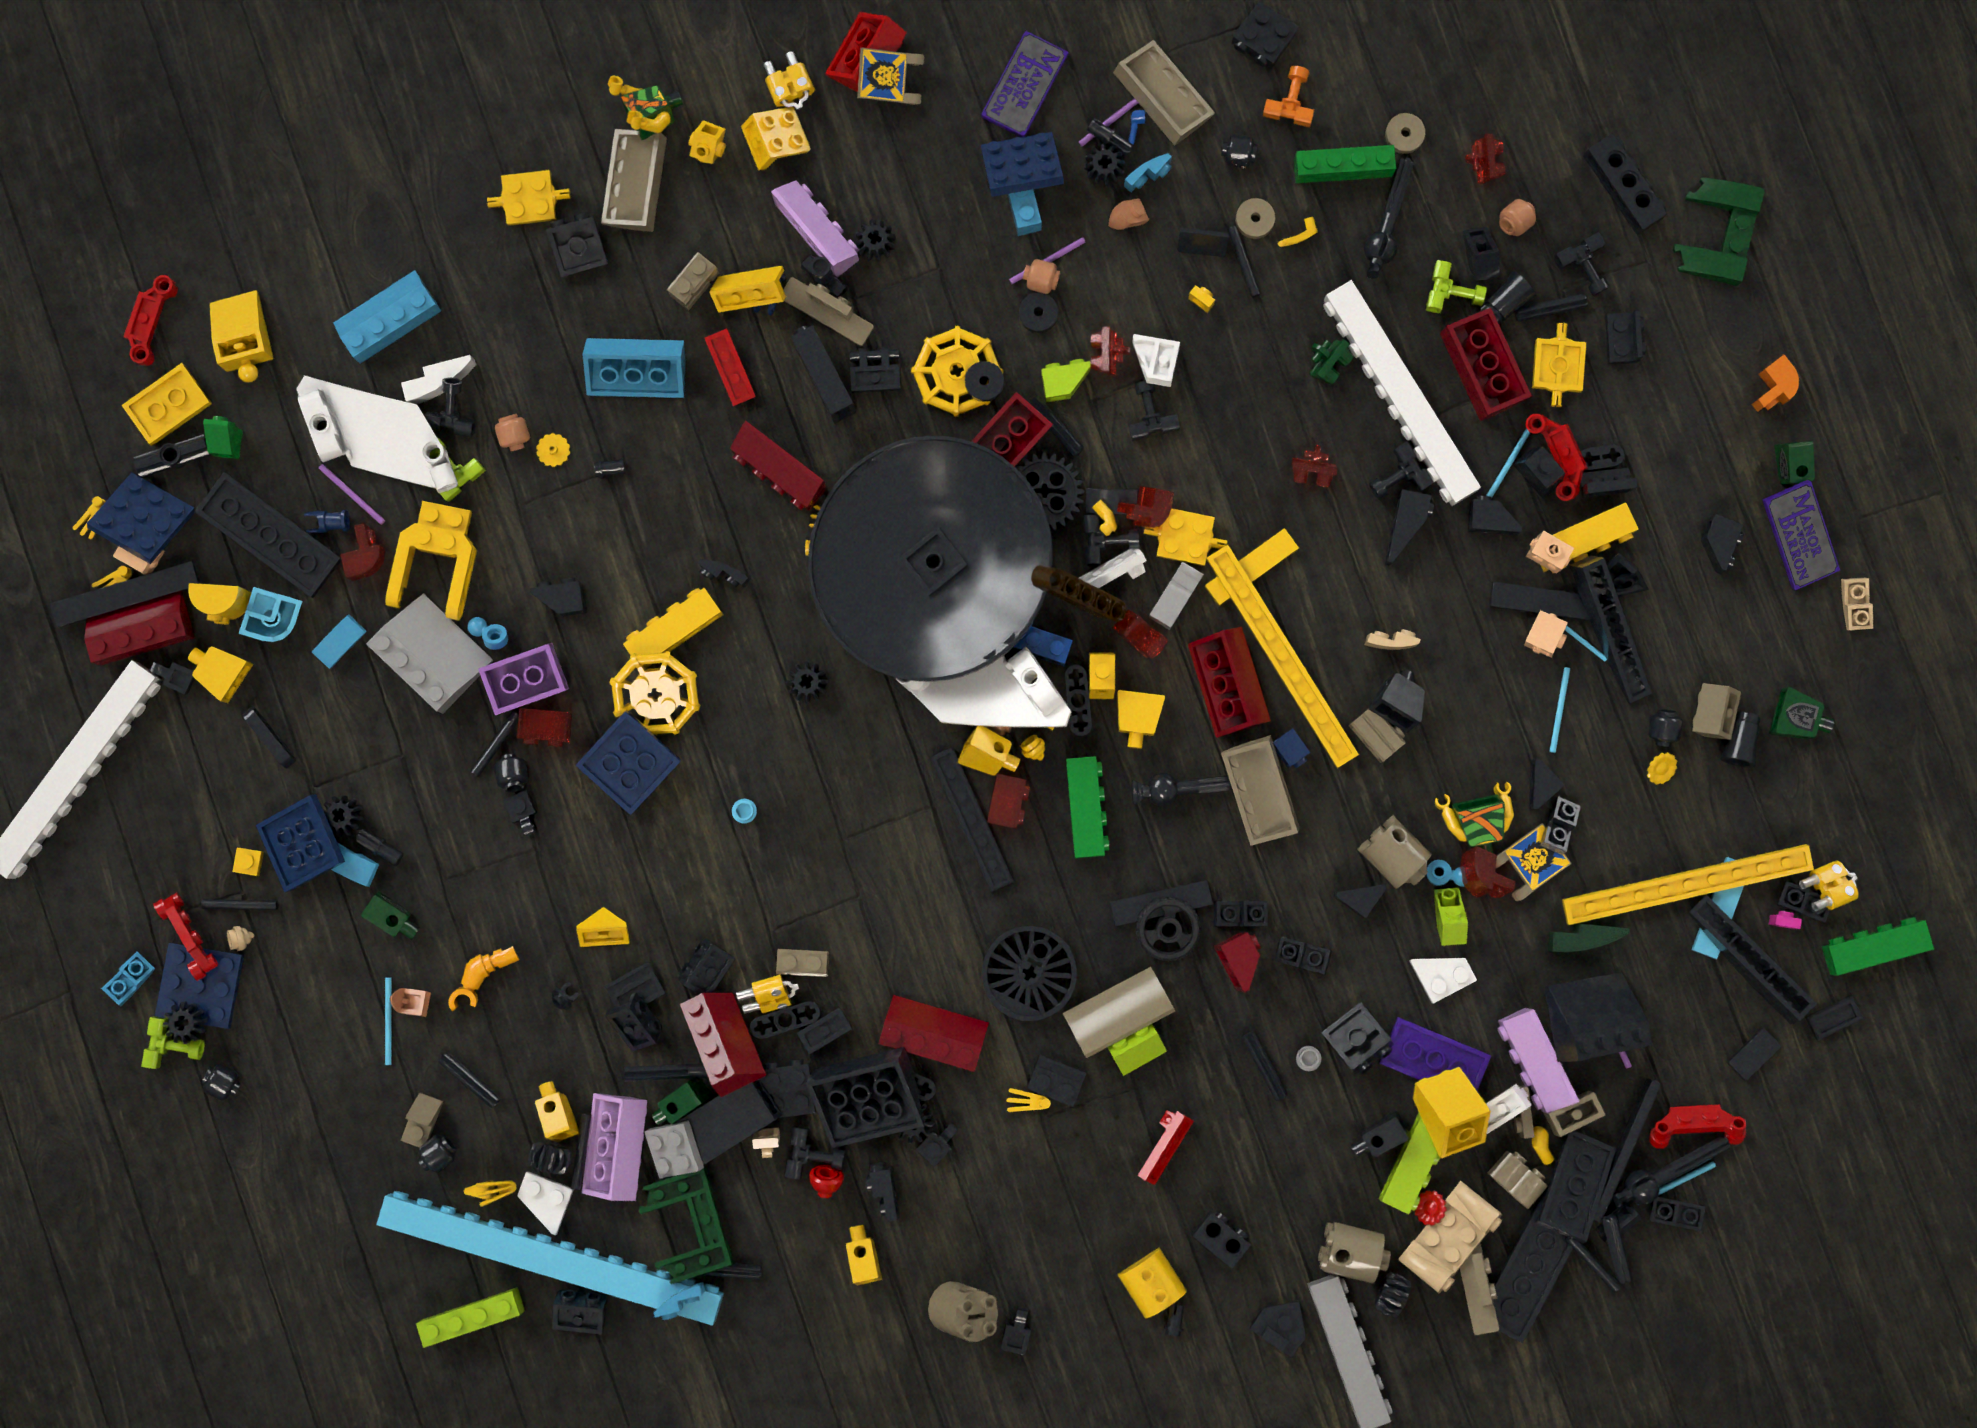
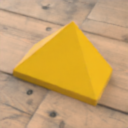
[576,907,630,947]

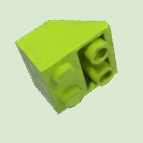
[1107,1024,1167,1076]

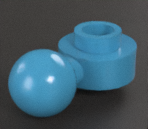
[468,617,508,650]
[1426,860,1473,887]

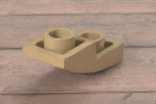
[1841,577,1873,630]
[1364,629,1421,650]

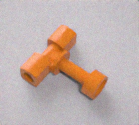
[1263,66,1314,127]

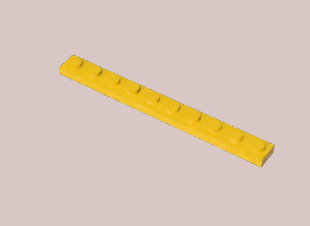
[1206,545,1359,768]
[1562,844,1814,925]

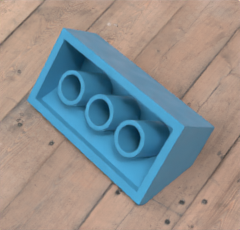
[334,270,442,363]
[583,338,686,398]

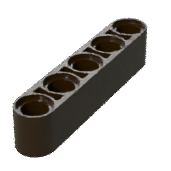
[1031,565,1126,622]

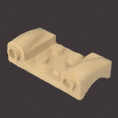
[1398,1181,1502,1294]

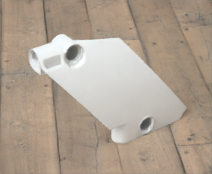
[297,376,458,494]
[896,647,1071,727]

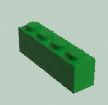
[1294,145,1396,183]
[1066,756,1109,859]
[1822,917,1934,975]

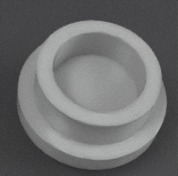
[1296,1046,1321,1071]

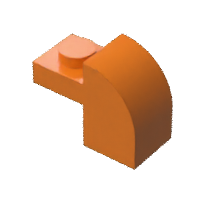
[1752,355,1799,412]

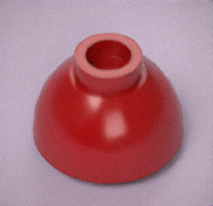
[809,1165,844,1198]

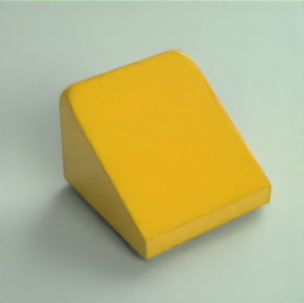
[464,1180,497,1200]

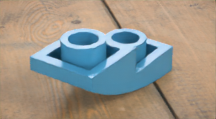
[1124,154,1172,192]
[312,614,367,669]
[331,843,379,887]
[101,952,155,1007]
[654,1282,705,1320]

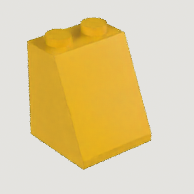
[1413,1067,1491,1159]

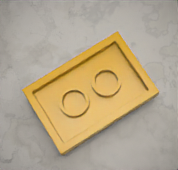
[122,363,212,446]

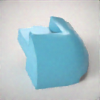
[239,587,302,642]

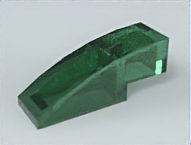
[1548,924,1630,952]

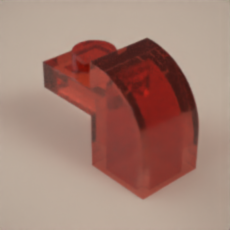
[1117,486,1174,528]
[340,523,385,581]
[1112,609,1168,659]
[1460,846,1515,898]

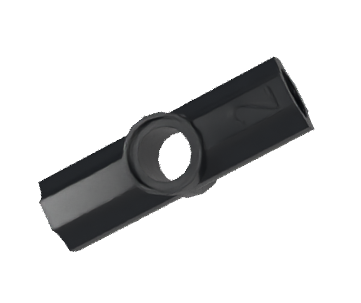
[134,435,212,478]

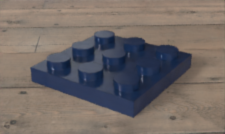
[981,132,1064,197]
[87,473,195,564]
[576,710,681,815]
[256,794,345,892]
[155,943,244,1029]

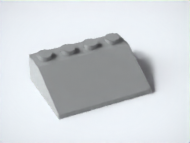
[366,594,494,714]

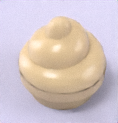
[227,926,254,951]

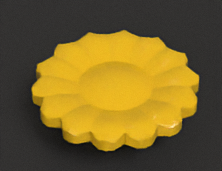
[536,433,570,467]
[1647,752,1677,785]

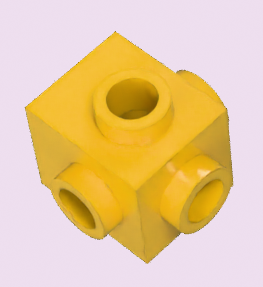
[689,121,726,164]

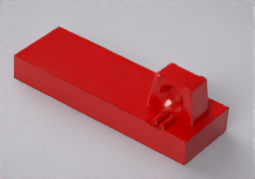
[705,329,756,406]
[1138,1110,1194,1185]

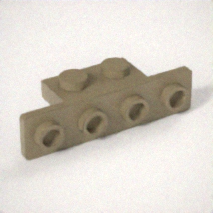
[783,277,874,346]
[1460,1243,1499,1335]

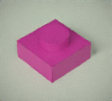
[1769,911,1802,929]

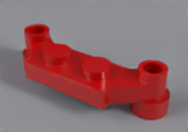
[124,275,178,366]
[1526,414,1588,501]
[153,892,219,981]
[1649,1104,1746,1149]

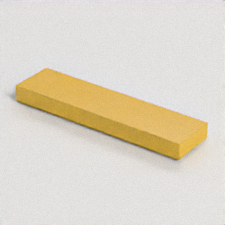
[1205,528,1299,606]

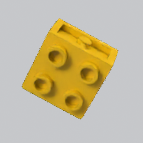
[741,107,810,170]

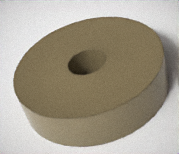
[1385,113,1425,154]
[1236,198,1275,239]

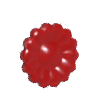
[1415,1190,1447,1226]

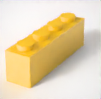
[1541,503,1638,573]
[623,588,724,669]

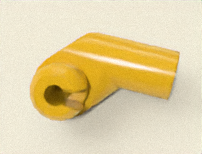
[1092,499,1117,536]
[1532,1126,1554,1165]

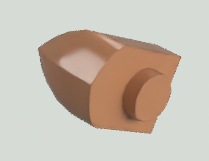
[1108,198,1149,230]
[390,988,431,1017]

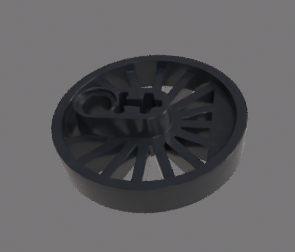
[982,926,1077,1021]

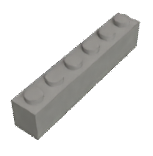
[1307,1274,1393,1428]

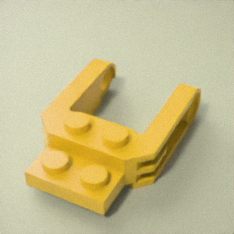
[386,501,477,620]

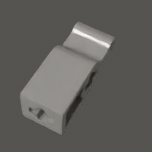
[1149,562,1204,630]

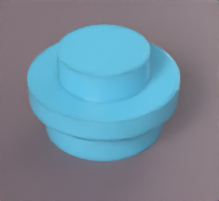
[732,799,757,823]

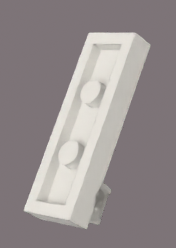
[1079,548,1146,588]
[1486,1084,1531,1134]

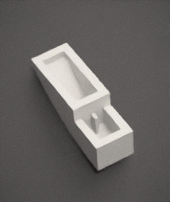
[401,355,476,404]

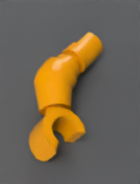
[448,947,519,1011]

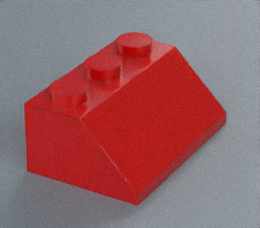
[825,12,907,92]

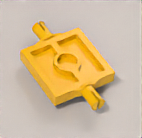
[487,170,571,226]
[1532,323,1586,407]
[1144,508,1227,566]

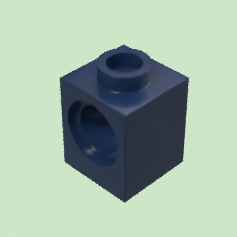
[1273,729,1310,768]

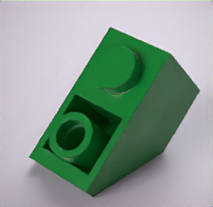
[203,416,243,459]

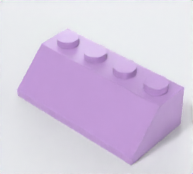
[771,181,859,278]
[1497,1008,1579,1113]
[582,1093,647,1201]

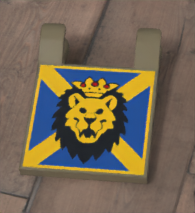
[857,48,924,105]
[1488,823,1572,901]

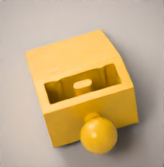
[210,290,273,383]

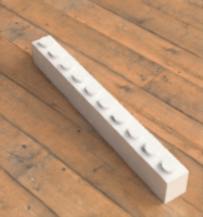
[1323,280,1481,506]
[0,660,163,879]

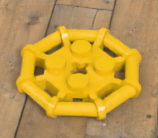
[911,326,1003,417]
[609,651,701,735]

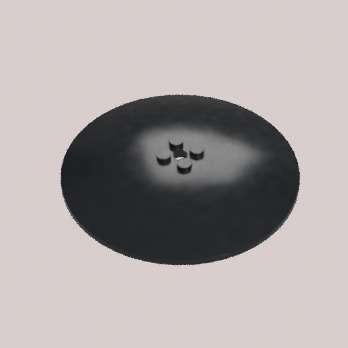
[808,436,1053,682]

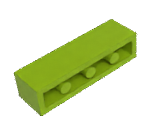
[1378,1113,1440,1214]
[416,1287,525,1348]

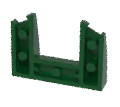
[1673,177,1765,286]
[639,1167,734,1284]

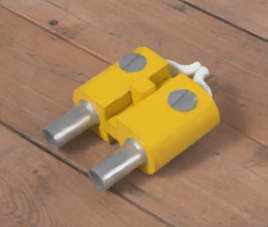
[764,51,815,109]
[1799,860,1859,911]
[736,974,799,1014]

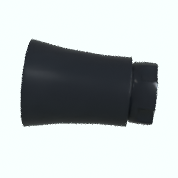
[1480,271,1536,324]
[1721,712,1760,768]

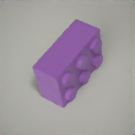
[478,643,569,715]

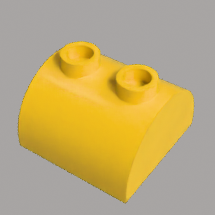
[188,583,252,625]
[1117,1247,1187,1318]

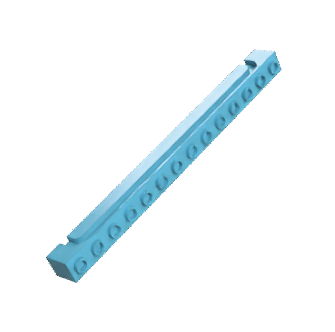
[376,1191,724,1326]

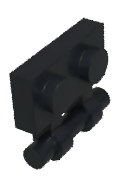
[850,347,901,393]

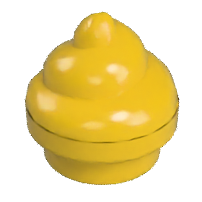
[1020,735,1045,761]

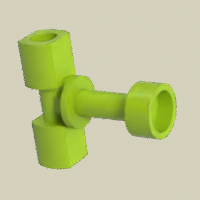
[1426,260,1487,313]
[429,438,486,502]
[141,1016,205,1069]

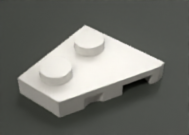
[1133,334,1180,387]
[1409,958,1477,1003]
[517,1171,574,1235]

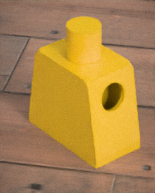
[188,646,253,703]
[1089,652,1115,699]
[1117,690,1165,749]
[957,726,1020,775]
[535,1081,579,1142]
[846,1225,882,1285]

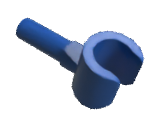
[1128,110,1145,145]

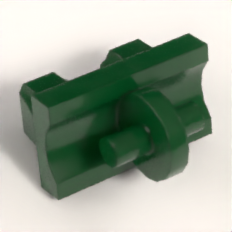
[1309,339,1354,384]

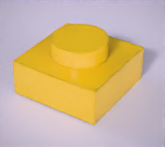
[1188,285,1215,313]
[232,848,264,876]

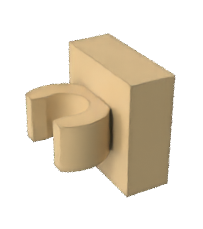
[753,1128,780,1158]

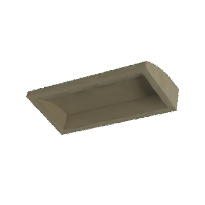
[1113,40,1215,146]
[601,129,667,232]
[1221,735,1300,845]
[1063,967,1175,1058]

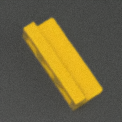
[710,266,786,313]

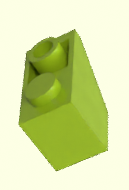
[1041,359,1091,402]
[1434,888,1468,946]

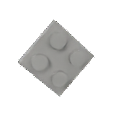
[644,1120,704,1179]

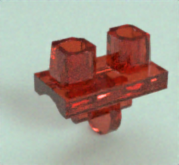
[1465,134,1505,184]
[1090,327,1130,375]
[1291,445,1337,487]

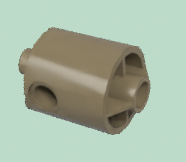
[1357,815,1432,889]
[1318,1222,1391,1284]
[928,1281,998,1342]

